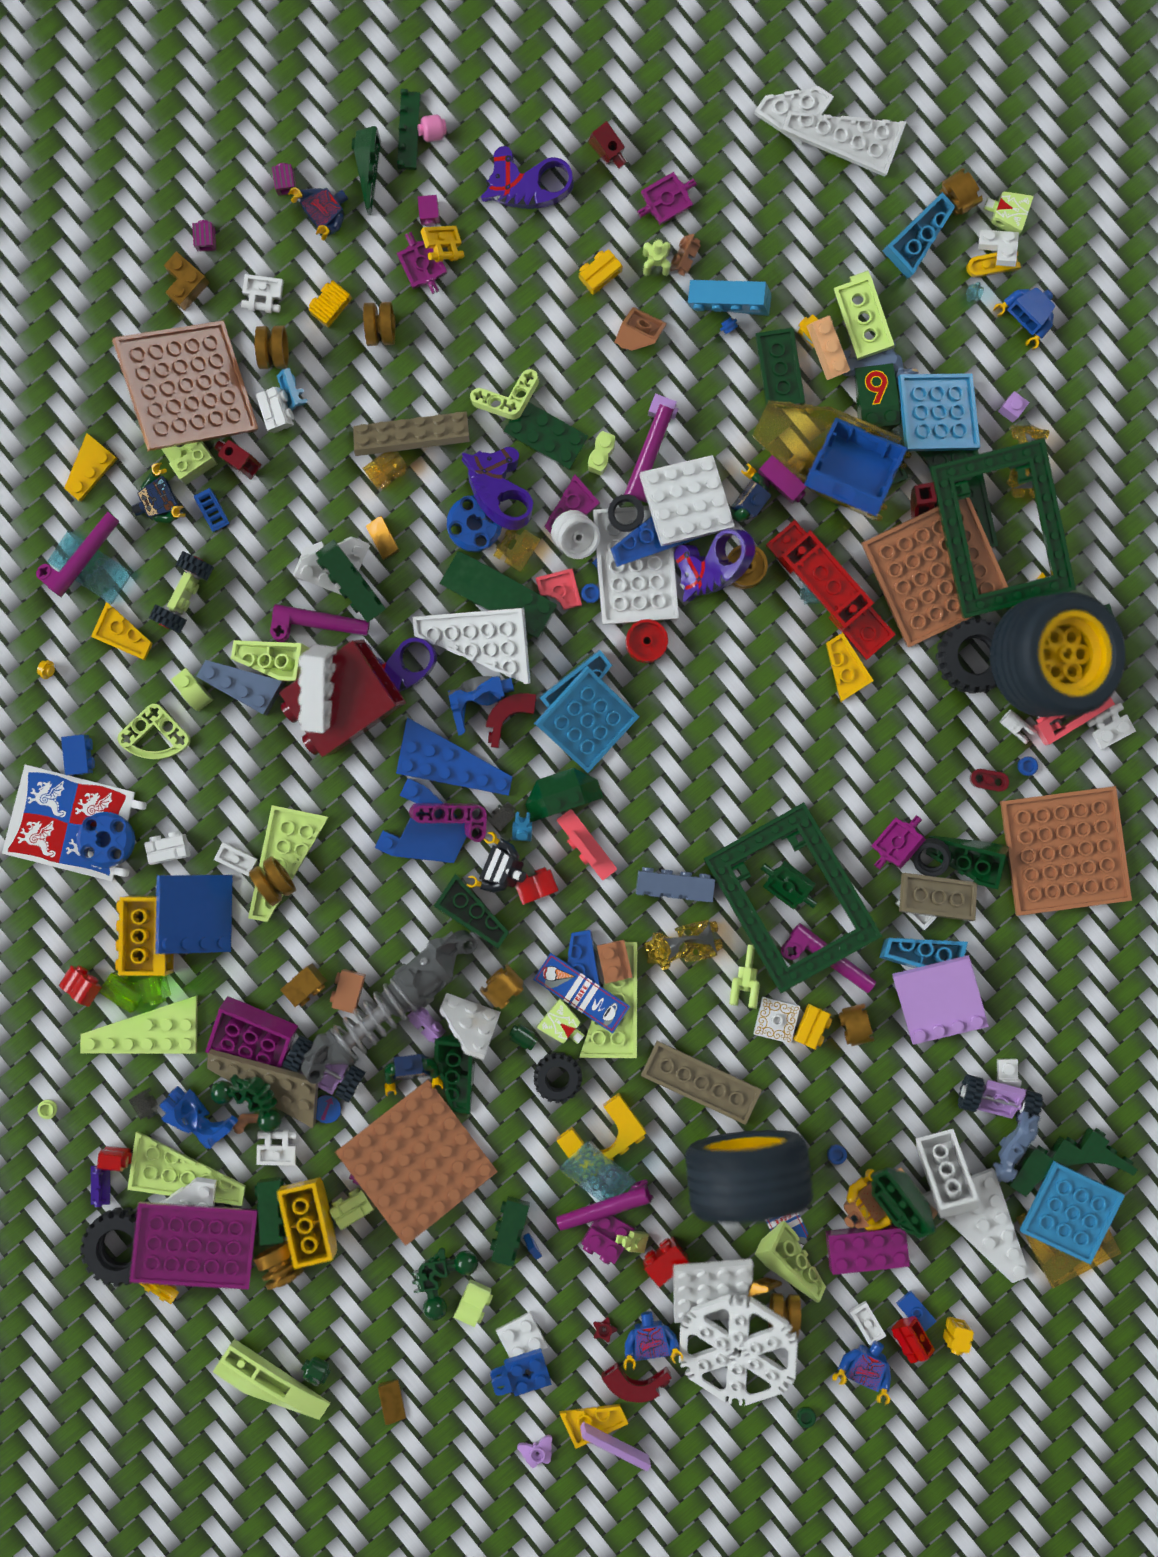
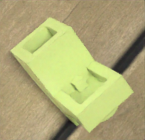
[171,668,214,711]

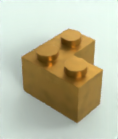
[164,251,209,311]
[280,963,327,1007]

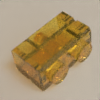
[362,451,408,490]

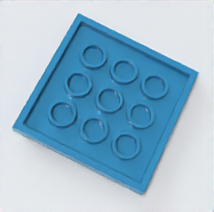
[897,373,981,451]
[534,666,639,773]
[1019,1161,1125,1265]

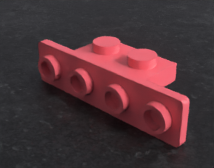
[557,809,617,880]

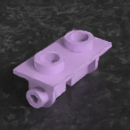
[407,1007,446,1043]

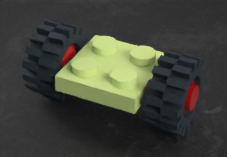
[149,551,214,634]

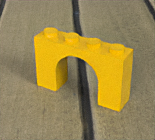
[556,1093,646,1179]

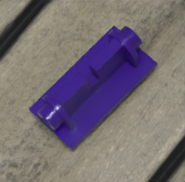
[91,1166,110,1207]

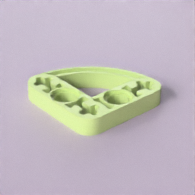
[117,704,191,759]

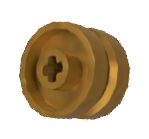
[363,302,396,346]
[255,326,289,369]
[727,545,768,589]
[249,856,296,906]
[768,1293,801,1338]

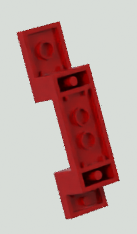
[765,520,896,660]

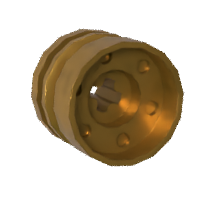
[253,1240,304,1290]

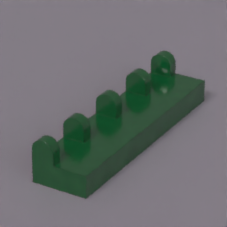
[397,88,421,170]

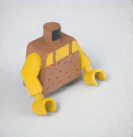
[843,1169,892,1230]

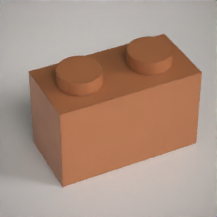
[330,969,366,1014]

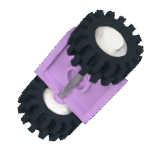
[283,1035,366,1103]
[958,1074,1043,1124]

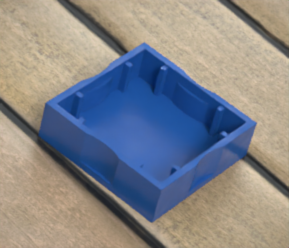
[804,417,907,516]

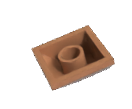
[614,307,667,351]

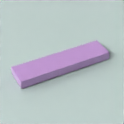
[580,1422,651,1471]

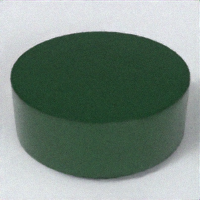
[796,1406,816,1428]

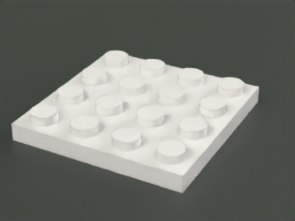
[639,455,735,547]
[673,1259,753,1323]

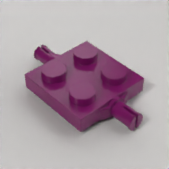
[637,172,697,225]
[397,232,448,294]
[871,815,926,870]

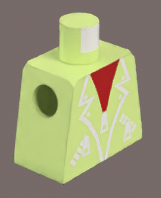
[984,192,1034,234]
[537,998,585,1044]

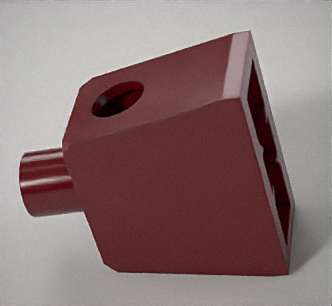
[588,121,628,169]
[214,440,262,480]

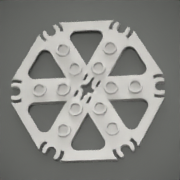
[679,1294,798,1406]

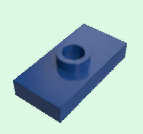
[896,1290,937,1331]

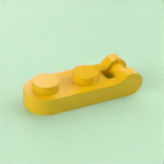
[966,250,1021,277]

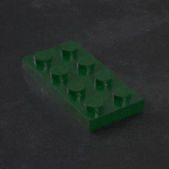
[755,327,805,410]
[503,402,588,470]

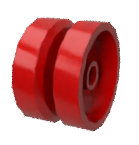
[625,619,668,664]

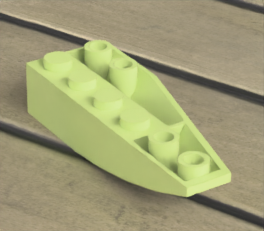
[213,1339,330,1420]

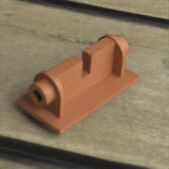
[670,234,701,276]

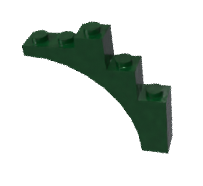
[1006,1127,1138,1197]

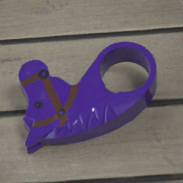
[462,447,533,530]

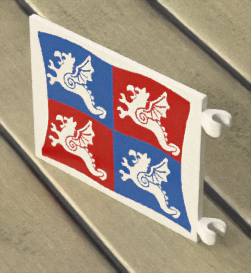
[2,765,147,881]

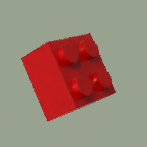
[643,1236,690,1288]

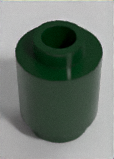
[509,1024,539,1051]

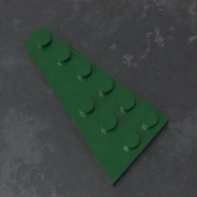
[920,450,998,548]

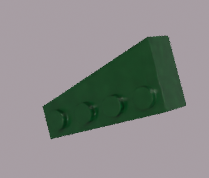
[315,539,386,623]
[434,874,509,949]

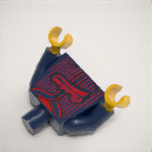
[288,187,348,241]

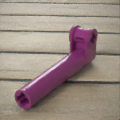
[624,404,674,503]
[36,512,120,598]
[270,604,370,642]
[781,923,876,993]
[556,1179,654,1231]

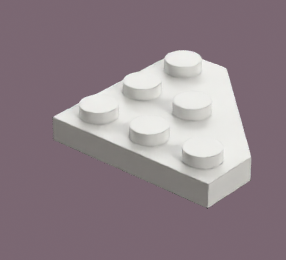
[754,86,834,146]
[293,536,370,595]
[439,993,501,1060]
[159,1177,217,1207]

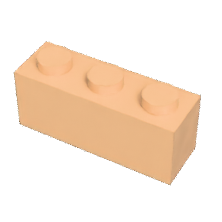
[806,316,850,380]

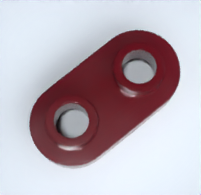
[970,769,1009,792]

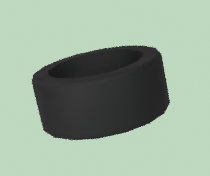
[608,494,644,532]
[913,838,951,877]

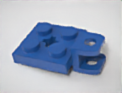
[490,1348,552,1396]

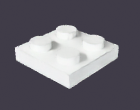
[496,1311,548,1358]

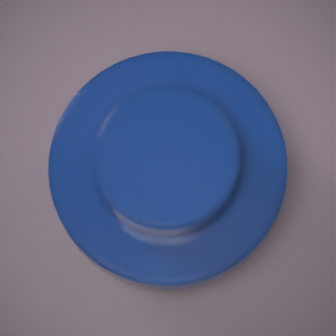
[720,317,738,334]

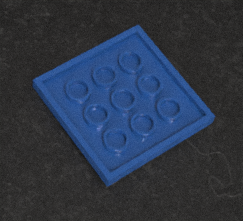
[155,875,233,954]

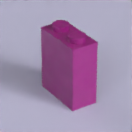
[758,455,806,504]

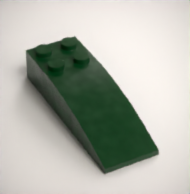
[439,551,557,640]

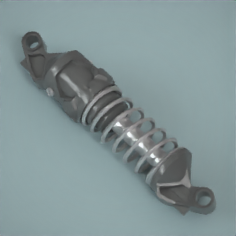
[301,930,477,1084]

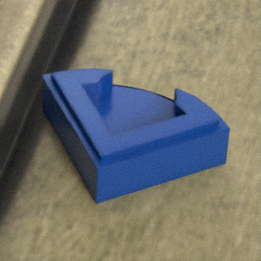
[523,1233,542,1259]

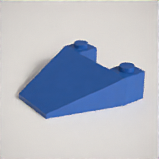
[375,778,467,863]

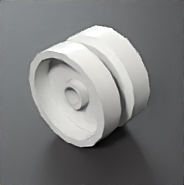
[551,510,600,559]

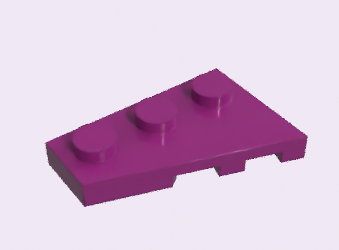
[544,475,600,534]

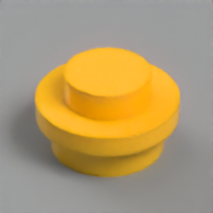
[37,660,55,679]

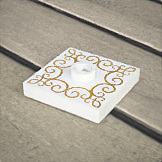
[753,996,800,1044]

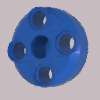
[447,496,502,552]
[77,812,135,868]

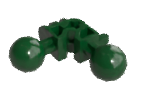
[210,1074,282,1133]
[410,1247,478,1321]

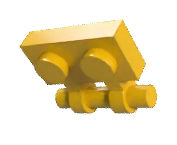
[420,226,464,262]
[139,1283,179,1304]

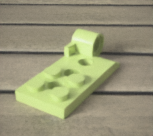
[834,271,895,361]

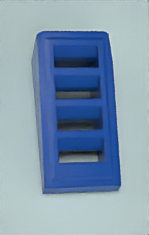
[193,488,230,532]

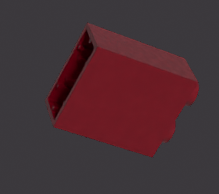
[279,639,406,757]

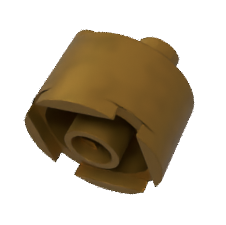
[940,168,983,216]
[480,964,524,1009]
[839,1003,875,1047]

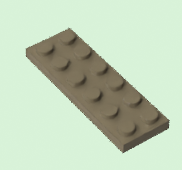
[353,412,470,456]
[641,1040,762,1125]

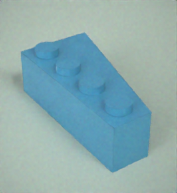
[882,192,955,279]
[688,280,771,316]
[539,650,612,708]
[879,938,968,968]

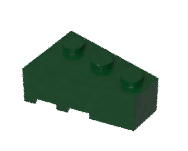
[255,1177,287,1245]
[490,1196,530,1267]

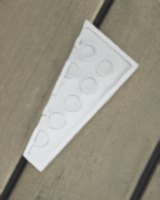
[781,111,907,177]

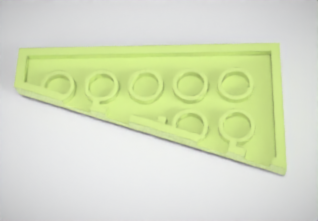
[248,805,329,922]
[579,942,637,1058]
[80,995,198,1054]
[127,1131,246,1206]

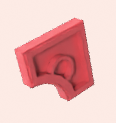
[536,568,582,610]

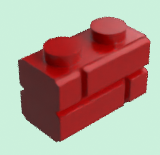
[891,1316,935,1364]

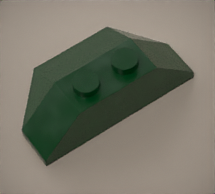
[525,768,604,822]
[872,1167,935,1239]

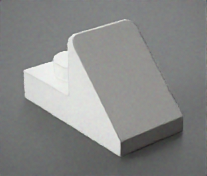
[997,1058,1021,1088]

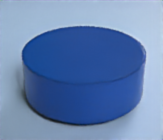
[581,584,600,603]
[1017,756,1038,776]
[827,1144,847,1165]

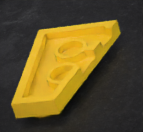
[64,433,117,502]
[91,602,153,660]
[826,633,874,702]
[559,1404,628,1449]

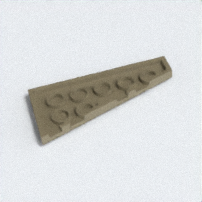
[207,1049,318,1128]

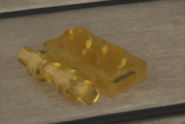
[493,529,541,573]

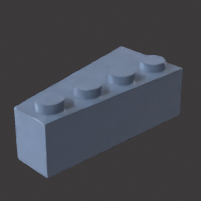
[196,660,285,716]
[635,867,715,902]

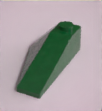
[926,835,1009,890]

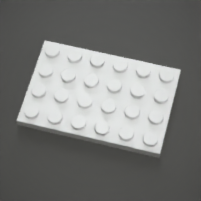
[593,506,679,625]

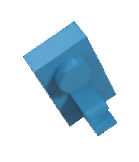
[277,368,307,411]

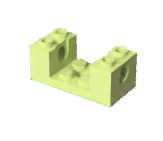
[162,441,218,485]

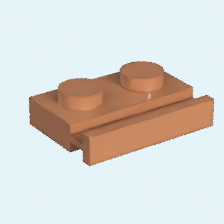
[597,939,633,984]

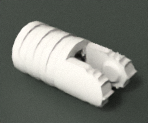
[1000,710,1037,744]

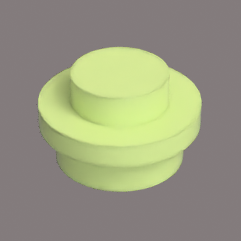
[37,1100,57,1119]

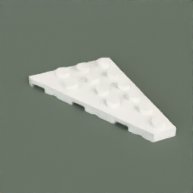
[413,608,531,684]
[923,1168,1030,1283]

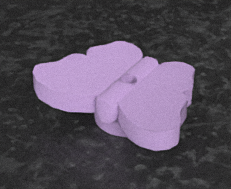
[517,1435,552,1468]

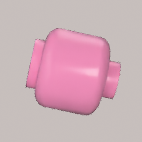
[417,115,447,142]

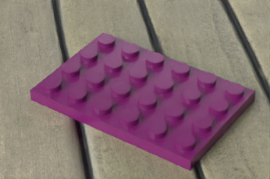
[129,1202,257,1290]

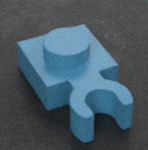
[512,812,532,841]

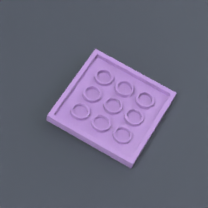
[892,955,989,1045]

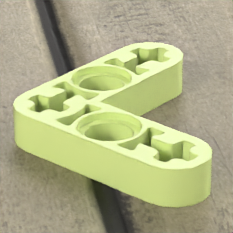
[470,369,539,420]

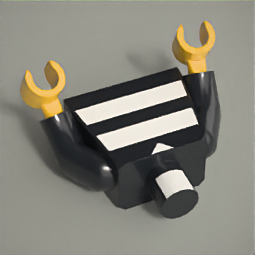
[466,832,526,893]

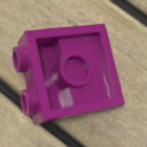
[581,1215,634,1265]

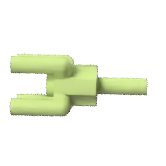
[643,240,671,276]
[729,945,760,1009]

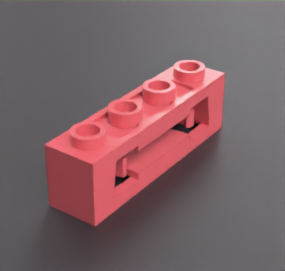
[1033,697,1115,745]

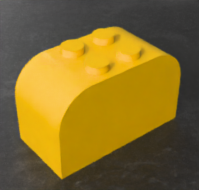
[277,1177,337,1269]

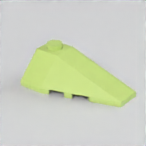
[231,640,309,682]
[755,1221,826,1303]

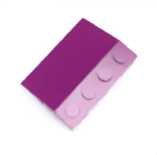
[205,996,298,1068]

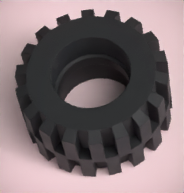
[534,1052,582,1103]

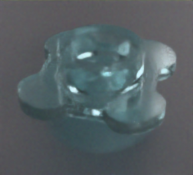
[966,282,984,302]

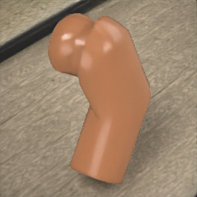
[233,1114,259,1134]

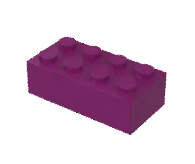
[825,1224,910,1275]

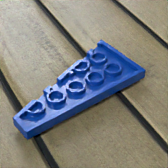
[610,516,708,567]
[396,717,513,796]

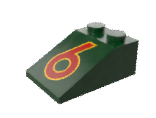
[854,363,900,429]

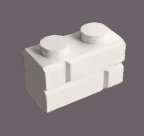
[256,387,294,433]
[144,831,190,865]

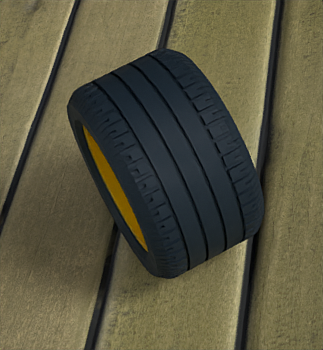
[990,592,1126,717]
[685,1130,813,1223]

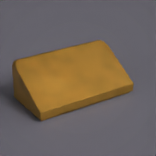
[366,516,400,560]
[748,1277,782,1297]
[378,1379,406,1425]

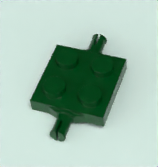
[760,861,818,909]

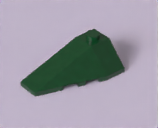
[352,126,381,215]
[434,1034,476,1114]

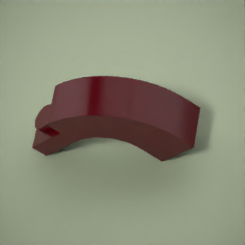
[910,482,937,518]
[486,693,537,749]
[602,1362,672,1403]

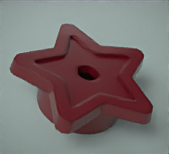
[593,1317,617,1343]

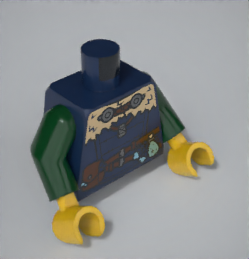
[131,463,186,524]
[730,464,771,522]
[384,1054,443,1096]

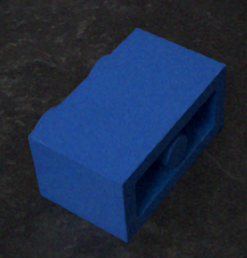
[61,734,95,776]

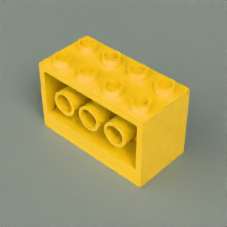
[115,896,174,976]

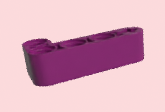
[409,803,487,842]

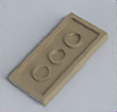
[899,873,977,921]

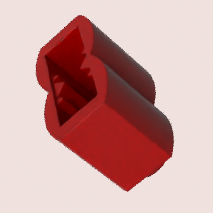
[515,867,559,905]
[59,965,102,1007]
[97,1146,133,1172]

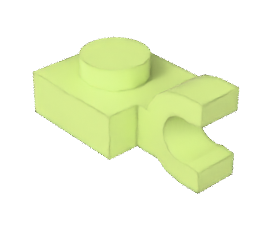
[615,1231,649,1253]

